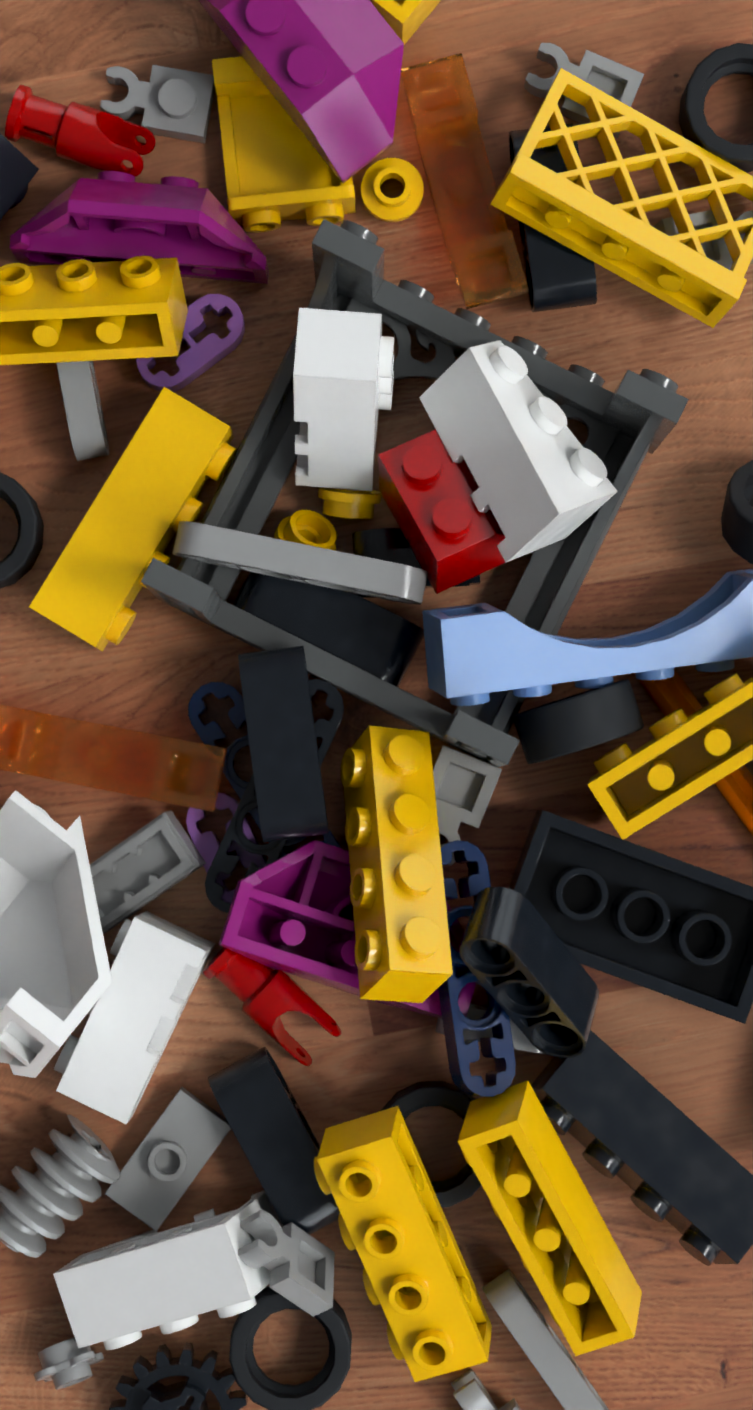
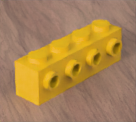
[0,256,188,365]
[29,387,237,652]
[587,673,753,840]
[341,725,453,1003]
[458,1080,642,1356]
[314,1106,492,1382]

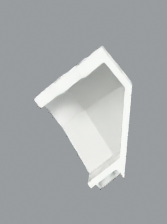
[0,790,112,1078]

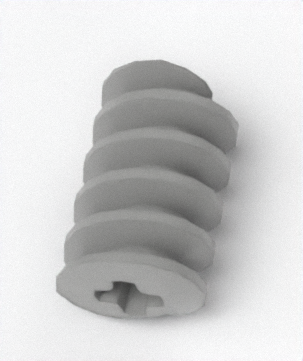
[0,1115,120,1258]

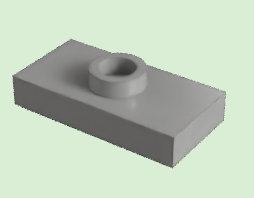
[90,810,206,934]
[105,1087,231,1232]

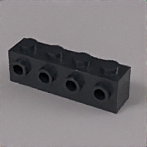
[531,1030,753,1266]

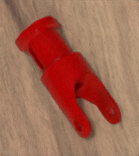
[5,85,156,177]
[202,947,341,1066]

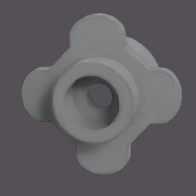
[34,1337,104,1390]

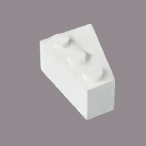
[293,308,394,491]
[419,340,618,563]
[54,911,215,1124]
[53,1190,283,1350]

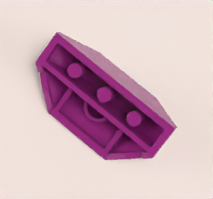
[198,0,404,184]
[9,171,269,284]
[218,840,476,1019]

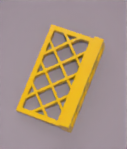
[490,68,753,328]

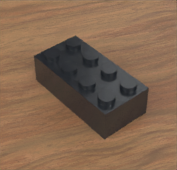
[509,810,753,1024]

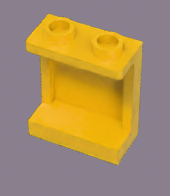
[212,56,356,233]

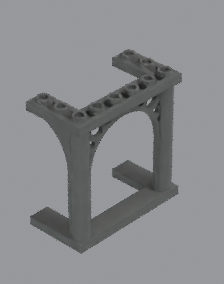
[141,219,689,767]

